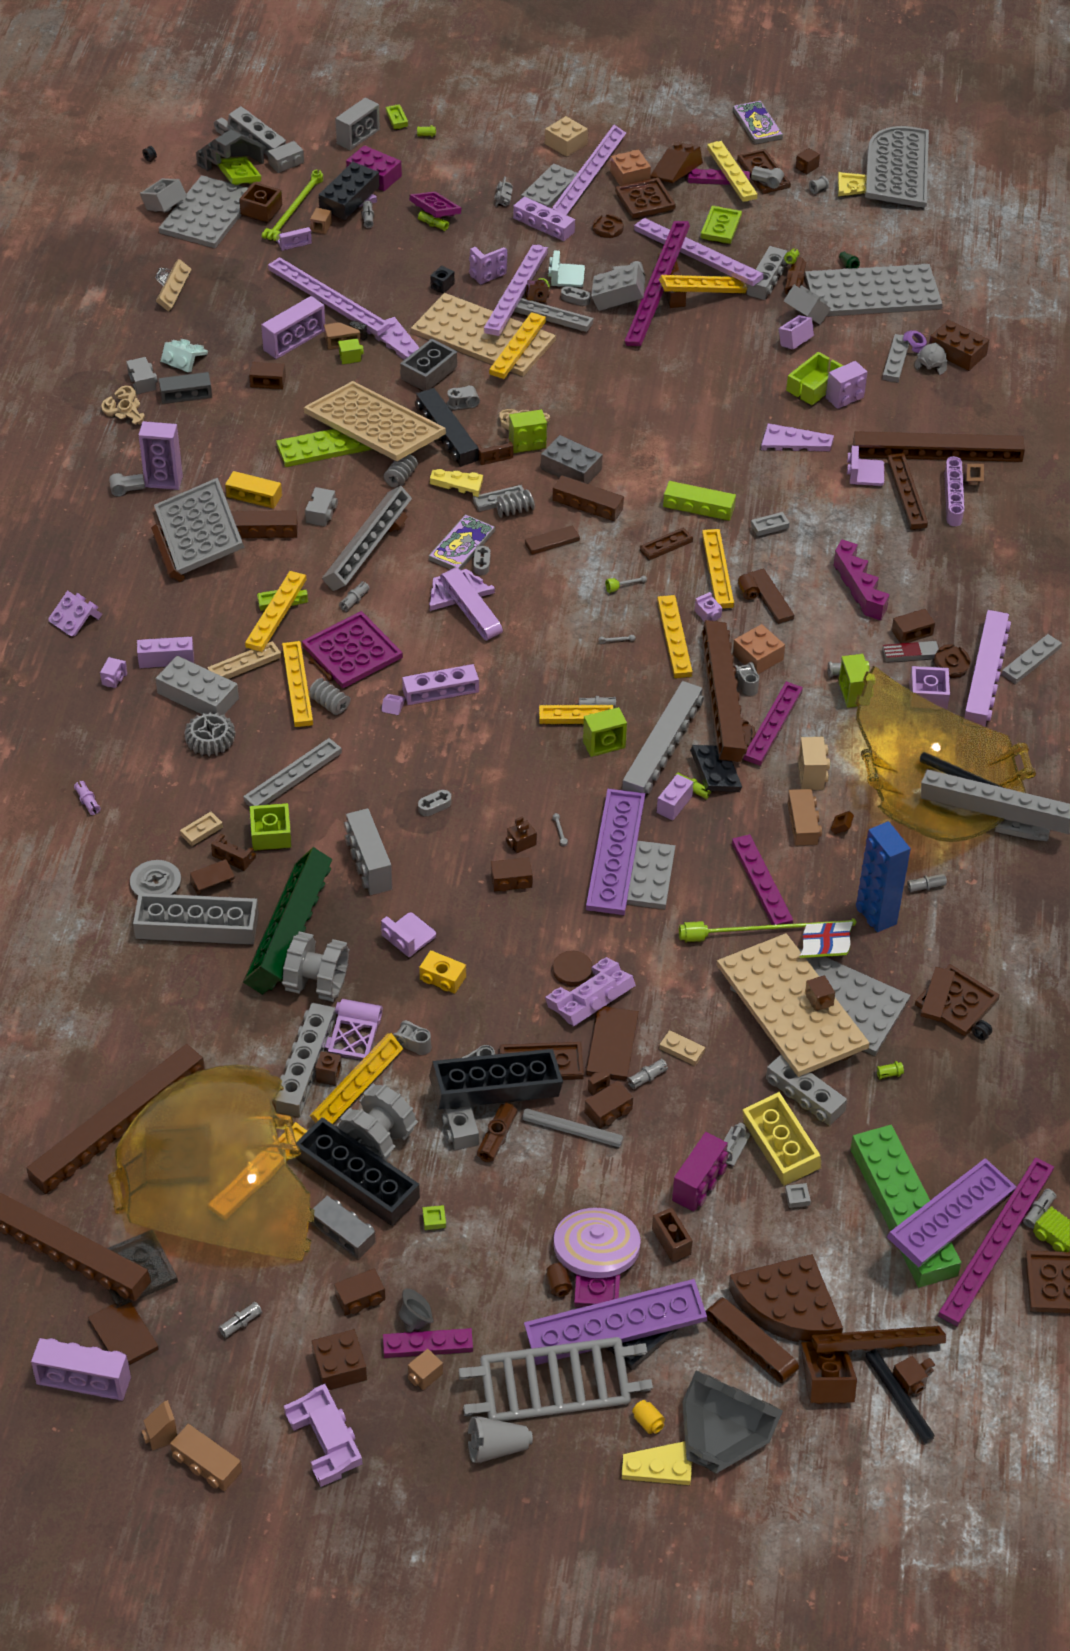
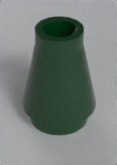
[839,251,860,269]

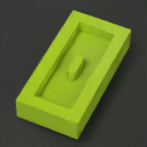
[386,105,408,129]

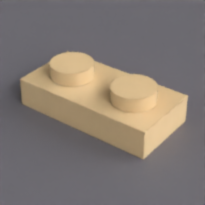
[180,812,223,846]
[659,1030,705,1066]

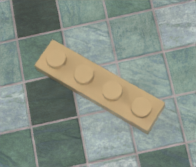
[156,259,191,311]
[207,641,281,679]

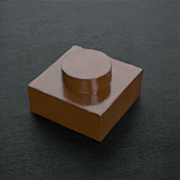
[388,512,408,533]
[830,811,854,834]
[588,1069,610,1096]

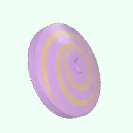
[554,1208,640,1278]

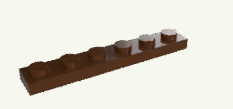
[887,453,928,529]
[811,1326,946,1354]

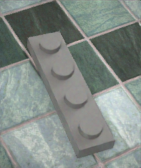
[882,334,910,383]
[1001,634,1062,684]

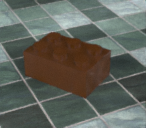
[929,319,989,371]

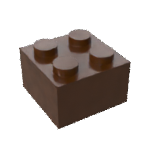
[239,182,283,222]
[311,1329,367,1391]

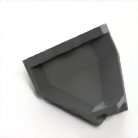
[196,129,267,171]
[682,1370,783,1474]

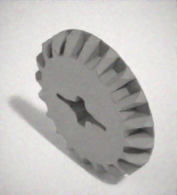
[130,860,181,895]

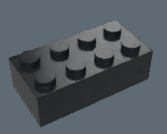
[318,162,379,220]

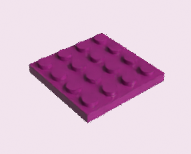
[302,611,403,689]

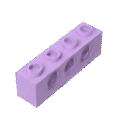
[513,196,575,241]
[402,664,479,705]

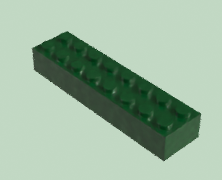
[243,847,333,995]

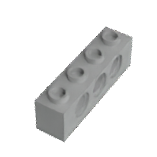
[227,106,286,156]
[747,246,788,300]
[766,1054,847,1126]
[442,1106,479,1150]

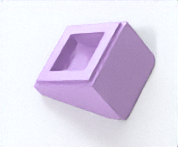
[382,694,405,715]

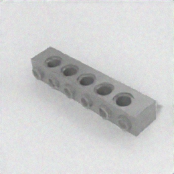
[273,1003,336,1117]

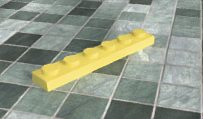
[707,141,757,202]

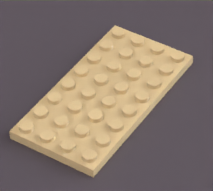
[411,293,556,376]
[304,381,446,461]
[717,933,870,1077]

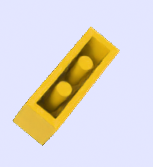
[225,471,282,509]

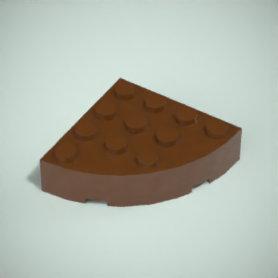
[728,1254,843,1342]

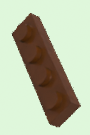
[151,523,185,582]

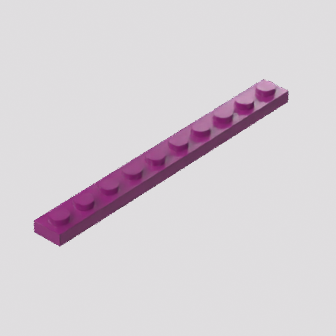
[624,221,690,346]
[938,1157,1054,1327]

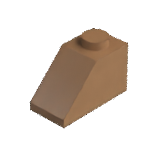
[324,322,360,350]
[142,1400,177,1451]

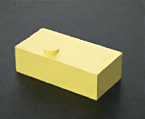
[742,1092,821,1186]

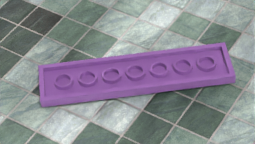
[586,789,645,915]
[887,1158,1016,1267]
[524,1279,707,1365]

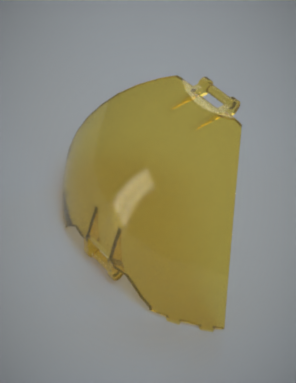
[855,666,1036,842]
[108,1065,315,1261]

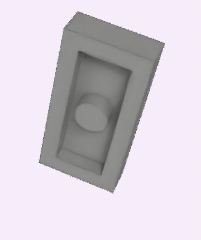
[751,512,790,536]

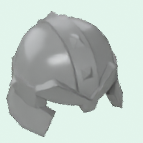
[915,343,947,375]

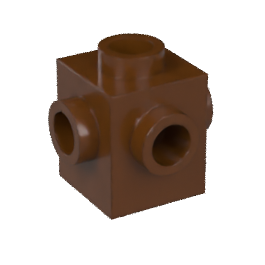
[525,279,550,303]

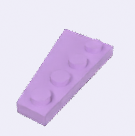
[366,317,419,360]
[761,424,834,451]

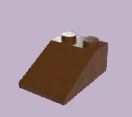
[650,141,703,183]
[801,1342,857,1404]

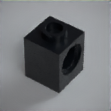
[430,266,455,294]

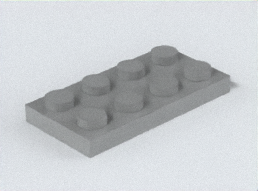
[521,164,578,208]
[627,841,676,909]

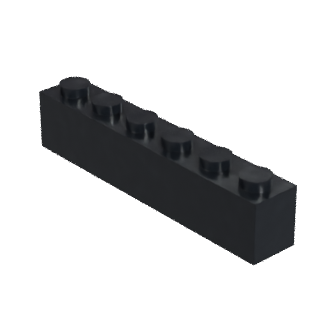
[415,388,479,467]

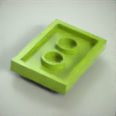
[217,157,261,185]
[700,206,742,244]

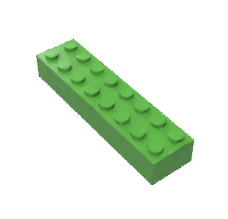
[850,1124,962,1288]

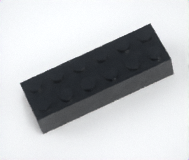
[429,1049,563,1110]
[294,1117,420,1226]

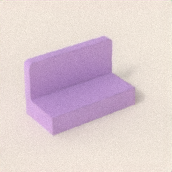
[277,227,312,250]

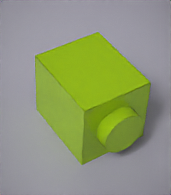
[338,339,364,364]

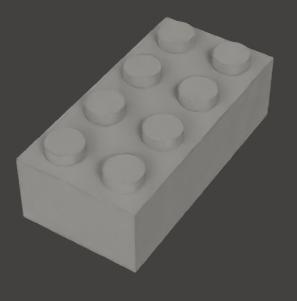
[155,656,239,716]
[344,808,392,895]

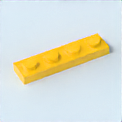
[539,705,613,724]

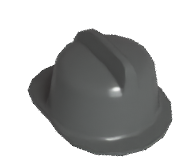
[399,1288,434,1332]

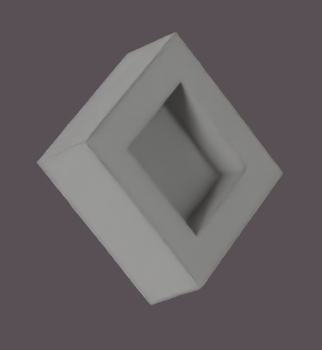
[785,1183,811,1208]

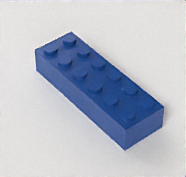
[856,821,911,933]

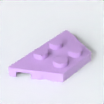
[430,569,495,611]

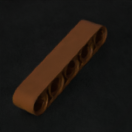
[705,1297,799,1384]

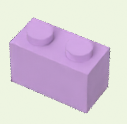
[779,315,814,349]
[657,774,693,820]

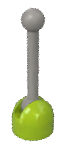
[605,575,647,593]

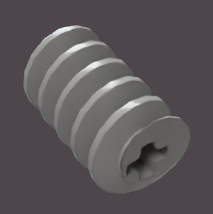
[384,454,418,487]
[496,489,535,518]
[309,678,351,715]

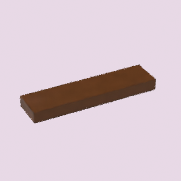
[748,568,795,624]

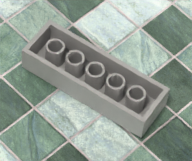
[133,893,259,945]

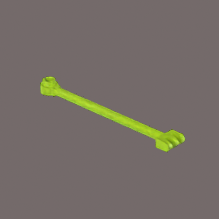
[262,170,323,241]

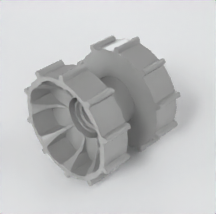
[282,931,350,1002]
[336,1083,418,1161]

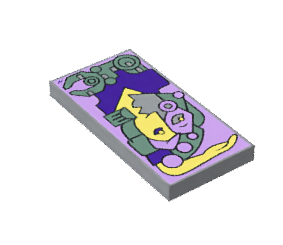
[733,100,783,144]
[429,514,495,570]

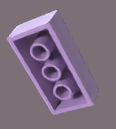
[261,296,325,359]
[139,421,183,490]
[31,1338,131,1401]

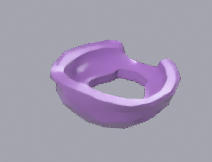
[903,331,927,353]

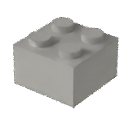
[139,178,187,212]
[784,284,831,325]

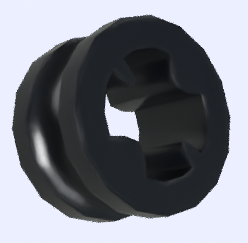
[142,146,157,162]
[972,1020,993,1040]

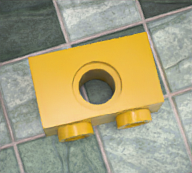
[419,950,466,994]

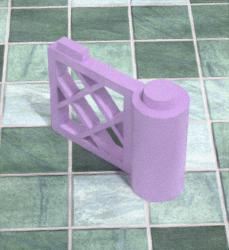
[325,999,383,1060]

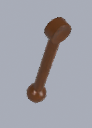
[309,657,333,681]

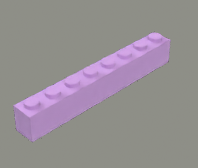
[963,610,1011,728]

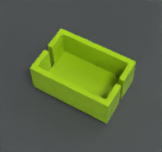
[786,352,844,405]

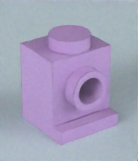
[695,592,722,622]
[100,657,127,688]

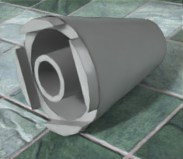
[468,1416,533,1463]

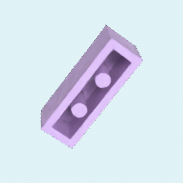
[137,637,194,668]

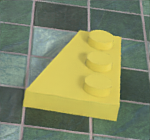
[838,172,866,196]
[430,469,483,497]

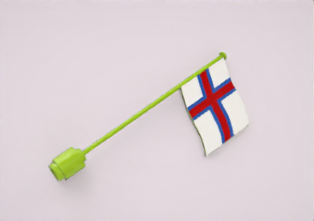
[679,918,856,958]

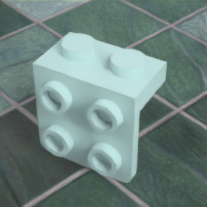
[548,250,585,288]
[161,339,208,372]

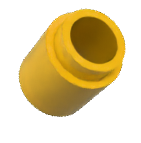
[632,1400,665,1434]

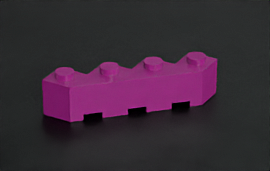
[833,539,890,620]

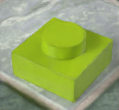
[422,1205,446,1230]

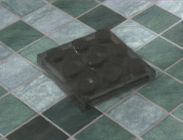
[107,1229,178,1308]

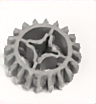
[184,711,235,757]

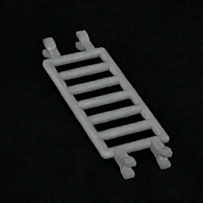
[458,1337,653,1421]

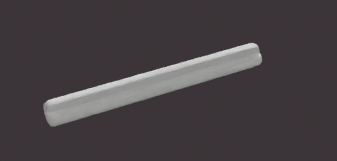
[523,1108,623,1147]

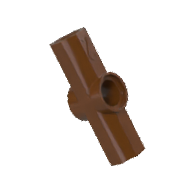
[784,257,807,295]
[477,1102,518,1163]

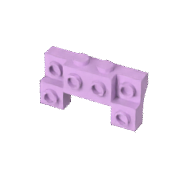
[545,957,636,1026]
[284,1384,362,1487]

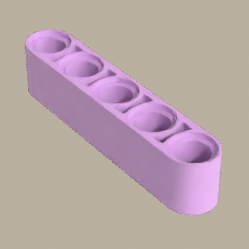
[944,457,964,526]
[440,567,503,641]

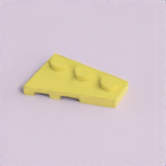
[622,1441,692,1485]

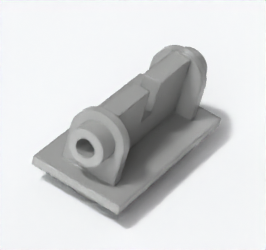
[494,177,513,207]
[724,1123,751,1167]

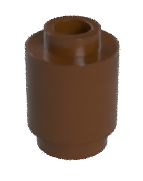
[738,574,760,600]
[546,1263,572,1297]

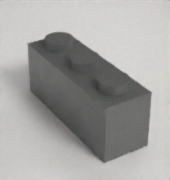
[159,372,212,404]

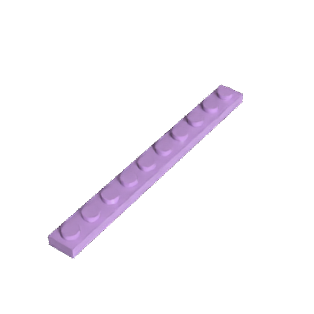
[552,125,626,215]
[634,218,763,286]
[484,245,548,336]
[268,257,390,336]

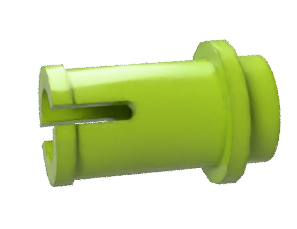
[417,125,436,137]
[784,248,799,264]
[876,1061,904,1079]

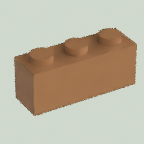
[787,789,822,846]
[170,1424,242,1492]

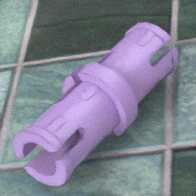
[74,781,101,815]

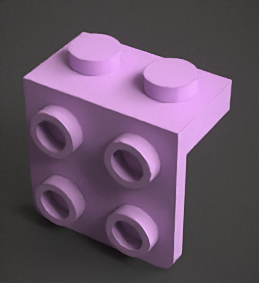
[469,247,507,285]
[847,446,884,486]
[49,590,102,637]
[381,912,436,957]

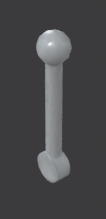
[598,635,636,644]
[552,813,568,846]

